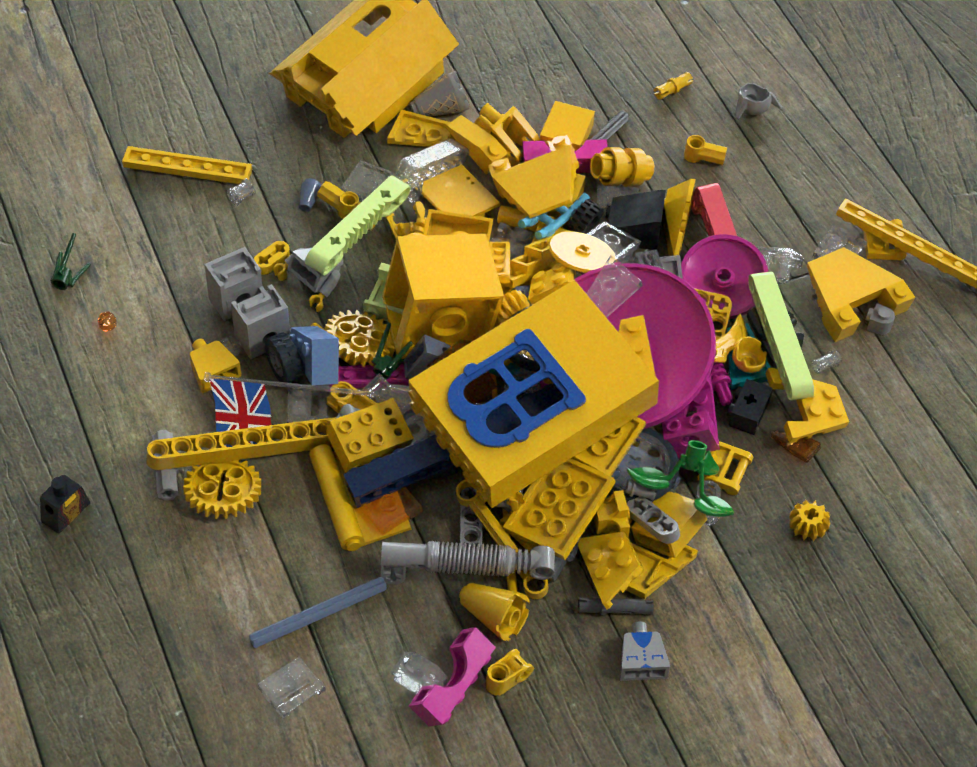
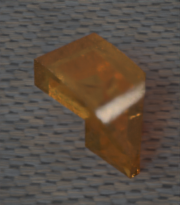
[771,430,821,463]

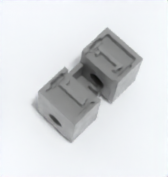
[204,247,290,359]

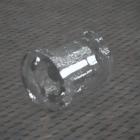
[227,178,256,206]

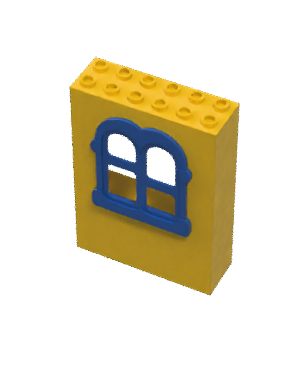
[408,280,659,508]

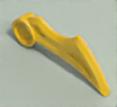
[714,314,748,363]

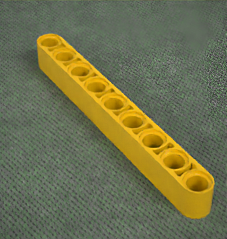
[146,417,336,470]

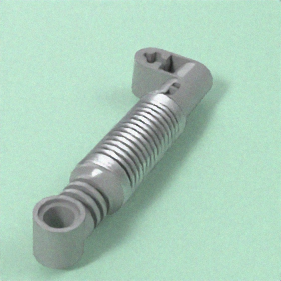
[381,541,555,585]

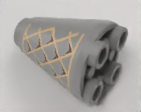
[410,71,470,117]

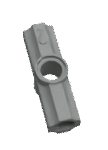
[152,430,179,501]

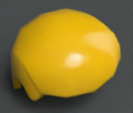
[732,337,767,373]

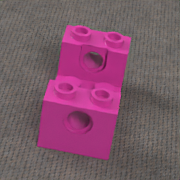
[662,373,720,459]

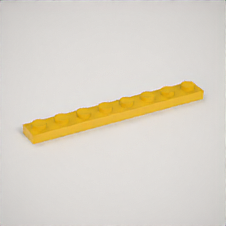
[836,198,977,289]

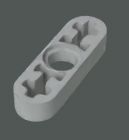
[627,496,680,544]

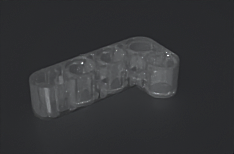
[395,138,469,203]

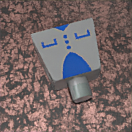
[620,622,670,681]

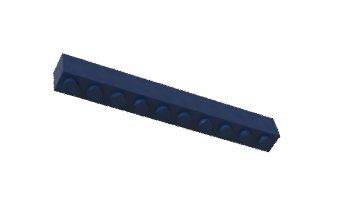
[343,383,564,508]

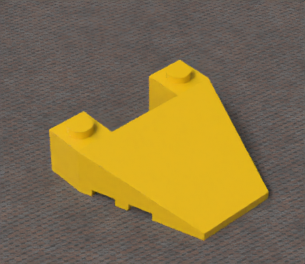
[488,135,579,218]
[807,247,915,342]

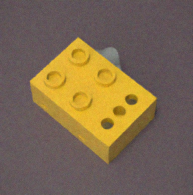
[326,398,414,473]

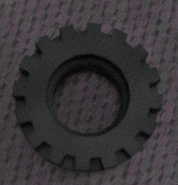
[567,199,604,235]

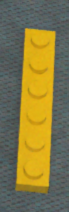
[122,146,252,185]

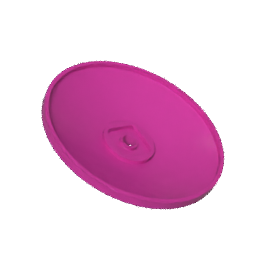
[538,263,716,429]

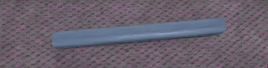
[249,577,387,648]

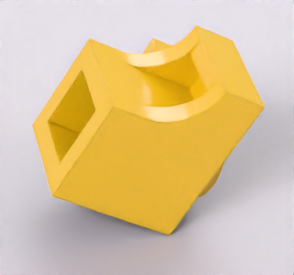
[593,490,630,538]

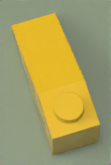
[445,115,508,174]

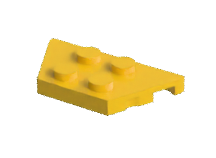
[578,531,643,609]

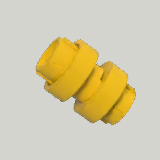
[590,147,654,187]

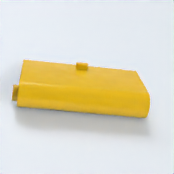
[309,444,412,551]

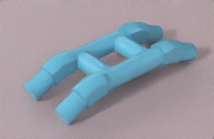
[518,193,590,240]

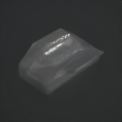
[391,651,447,694]

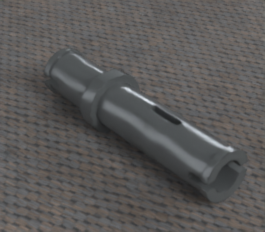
[578,597,654,615]

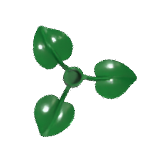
[627,440,734,517]

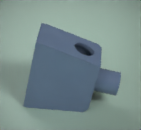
[403,335,454,379]

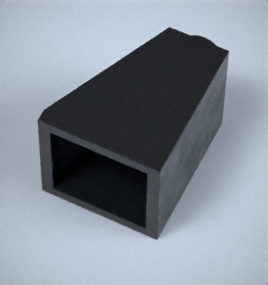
[602,189,666,251]

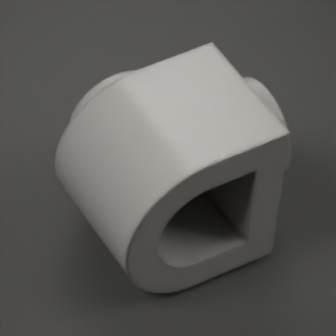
[866,303,895,335]

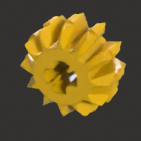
[496,290,530,324]
[789,500,830,541]

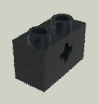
[727,379,773,435]

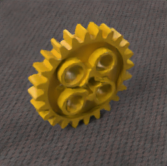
[324,310,395,366]
[183,460,261,519]

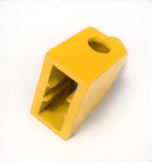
[189,339,241,394]

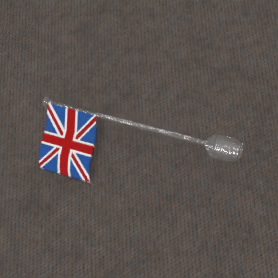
[204,372,411,447]

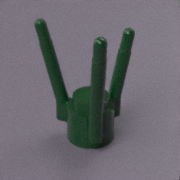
[50,233,91,290]
[371,323,413,380]

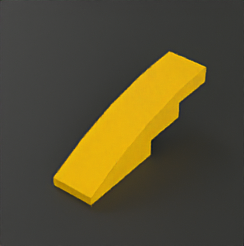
[500,235,555,289]

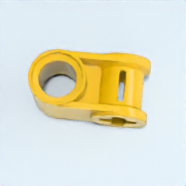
[486,649,534,696]

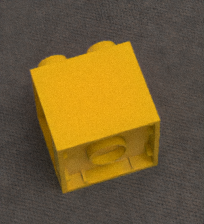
[382,231,504,359]

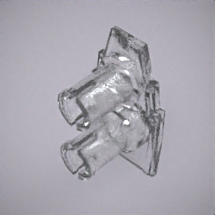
[757,246,804,284]

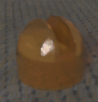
[98,311,117,331]

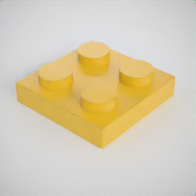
[528,263,575,305]

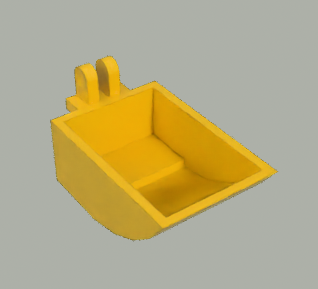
[414,209,493,244]

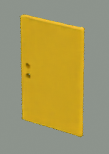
[405,154,500,216]

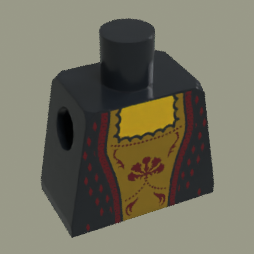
[40,475,90,534]

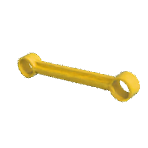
[456,480,549,599]

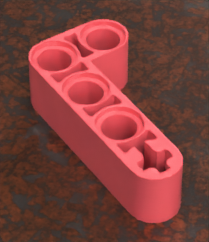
[691,183,737,237]

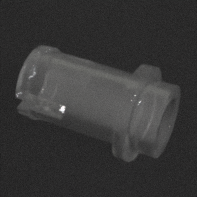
[811,350,842,374]

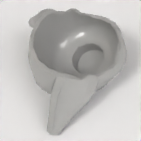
[735,83,782,119]

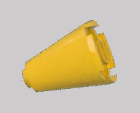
[459,583,530,641]

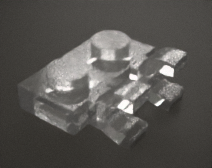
[491,222,535,260]

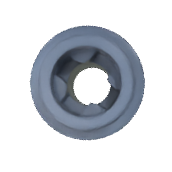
[299,178,321,212]

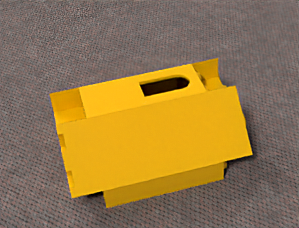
[269,0,459,138]

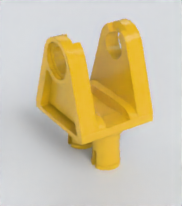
[474,103,540,167]

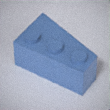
[288,326,339,386]

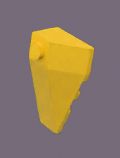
[662,179,695,256]

